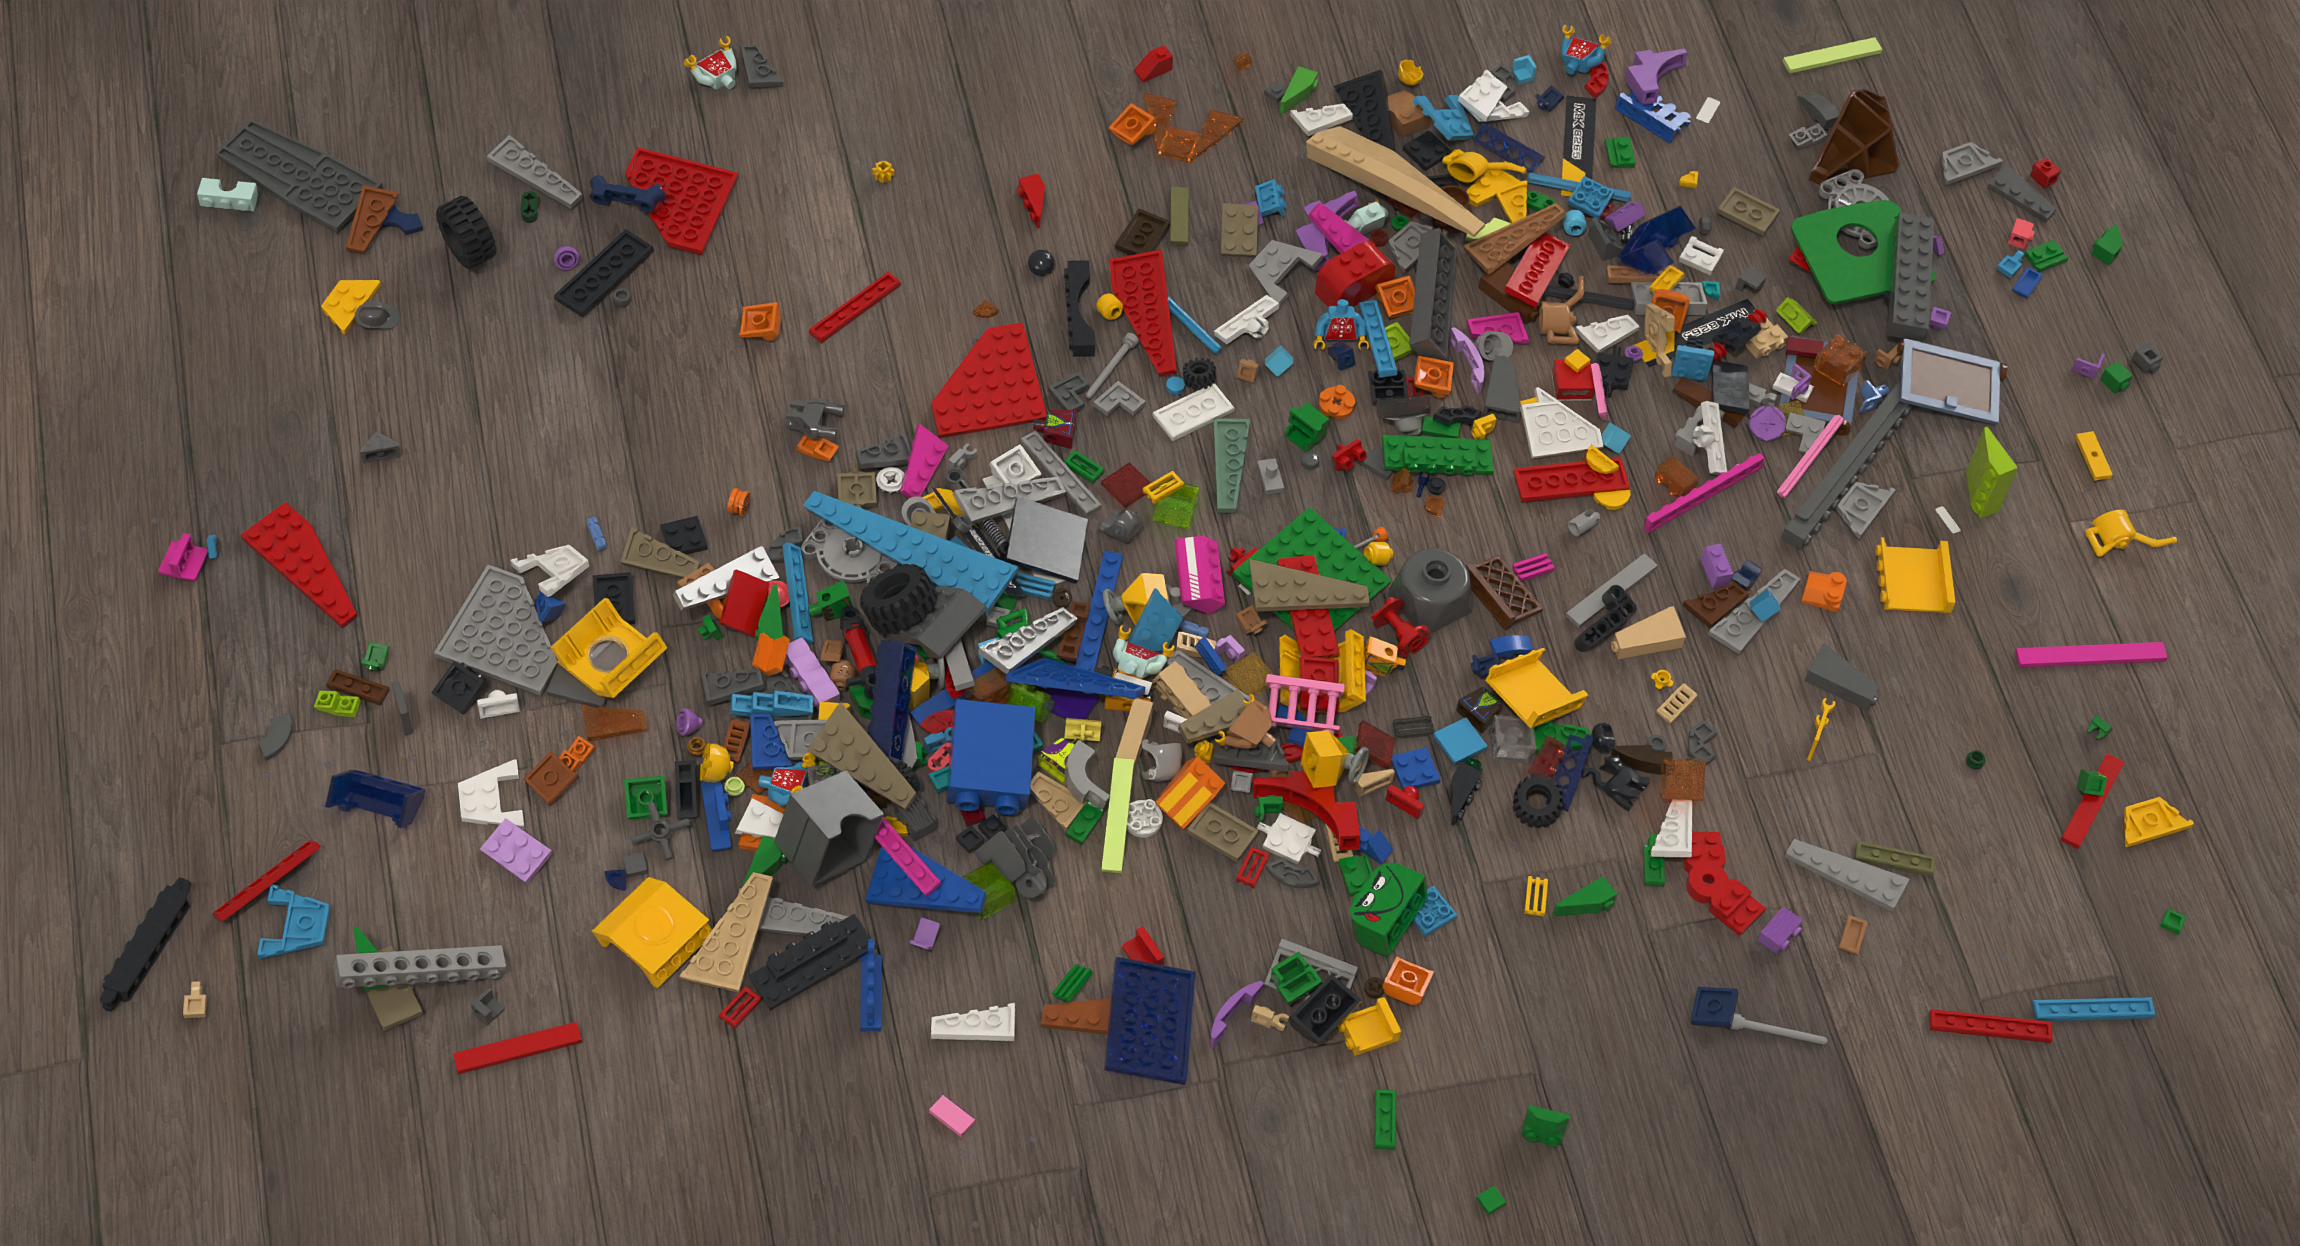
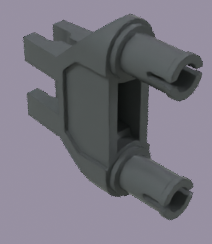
[786,398,845,440]

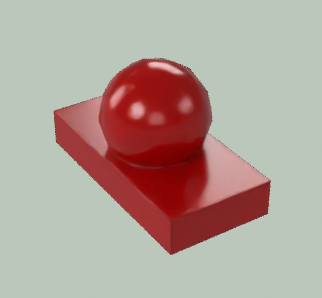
[1385,785,1424,819]

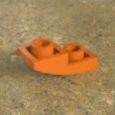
[559,736,596,773]

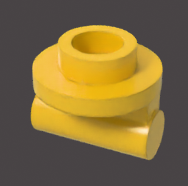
[1194,740,1214,763]

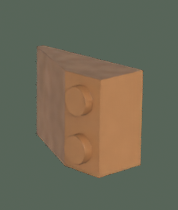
[1387,90,1432,138]

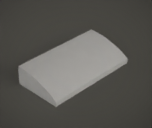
[1631,282,1707,315]

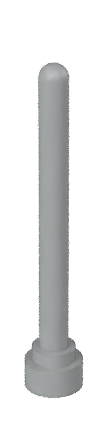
[1085,333,1139,399]
[1729,1013,1828,1045]

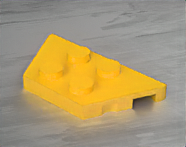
[321,280,381,335]
[2123,797,2194,848]

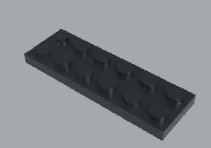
[554,229,654,317]

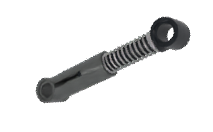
[945,467,1015,565]

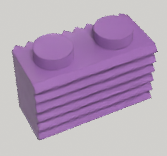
[1700,544,1733,589]
[1757,906,1803,954]

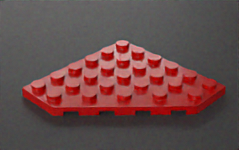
[625,147,738,255]
[931,322,1046,438]

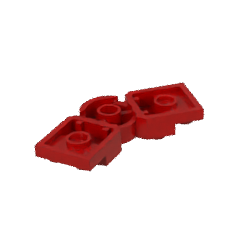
[1682,831,1766,936]

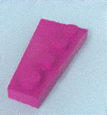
[1307,203,1376,254]
[900,424,949,499]

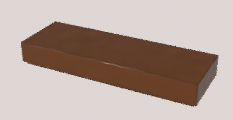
[326,669,390,706]

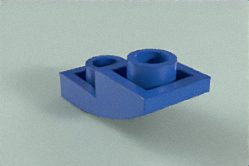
[1489,635,1534,658]

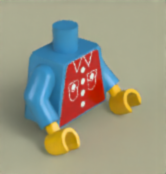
[1561,25,1612,75]
[1313,299,1369,350]
[758,753,816,807]

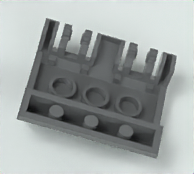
[888,586,987,659]

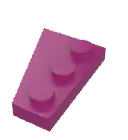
[1466,312,1529,344]

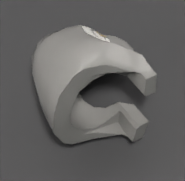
[1141,739,1182,782]

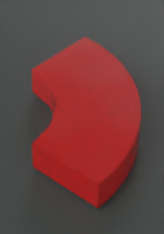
[1584,61,1609,99]
[919,710,954,734]

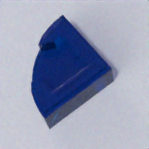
[604,869,626,890]

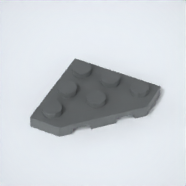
[758,670,814,721]

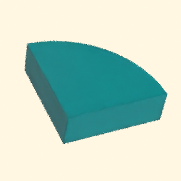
[1702,281,1720,300]

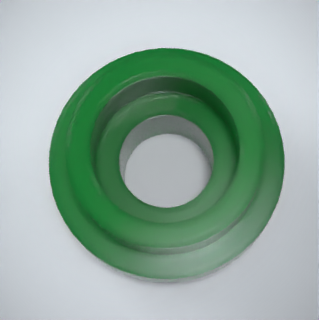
[1391,215,1409,232]

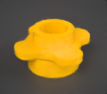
[1651,670,1673,689]

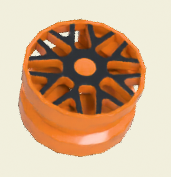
[727,488,751,517]

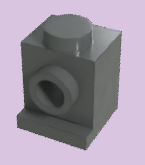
[2131,343,2163,373]

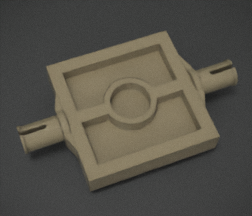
[837,462,877,508]

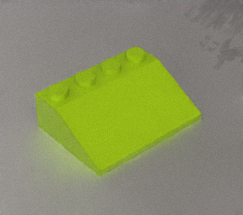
[1966,427,2018,518]

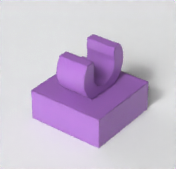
[1929,307,1951,331]

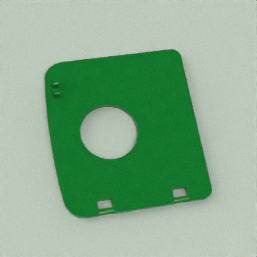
[1791,200,1936,304]

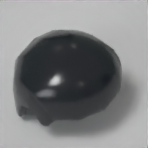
[1028,250,1056,276]
[1591,723,1615,752]

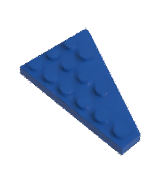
[1006,657,1146,699]
[865,845,987,913]

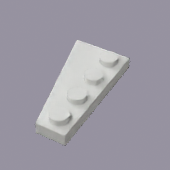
[1651,799,1692,857]

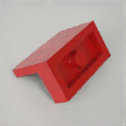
[1122,926,1164,977]

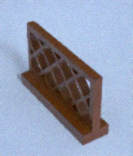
[1466,555,1543,630]

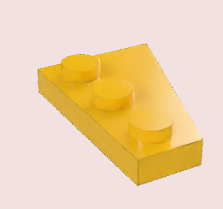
[1466,169,1521,207]

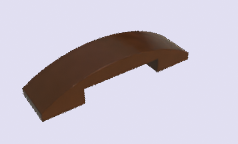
[1057,601,1091,661]

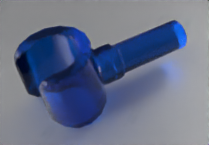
[1416,471,1430,497]

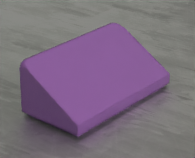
[1605,201,1645,231]

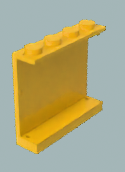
[1875,537,1955,613]
[1485,648,1589,729]

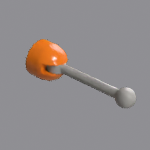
[1354,526,1389,549]

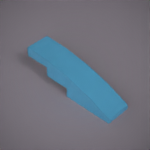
[730,690,813,717]

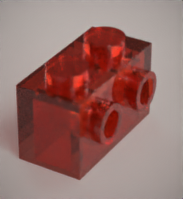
[1527,736,1566,779]

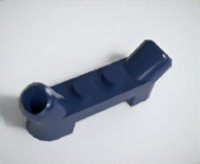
[590,175,666,212]

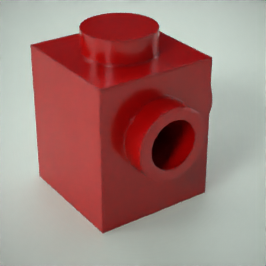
[2030,158,2061,189]

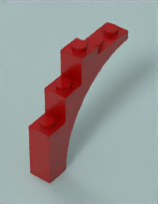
[1253,771,1360,851]

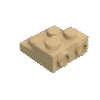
[1744,318,1788,359]

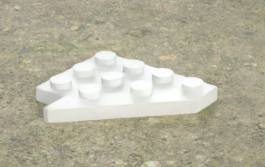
[1520,387,1604,459]

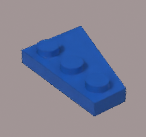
[750,713,792,770]

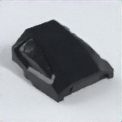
[1367,369,1408,404]

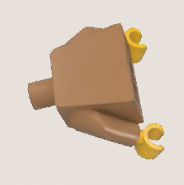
[1215,694,1276,749]

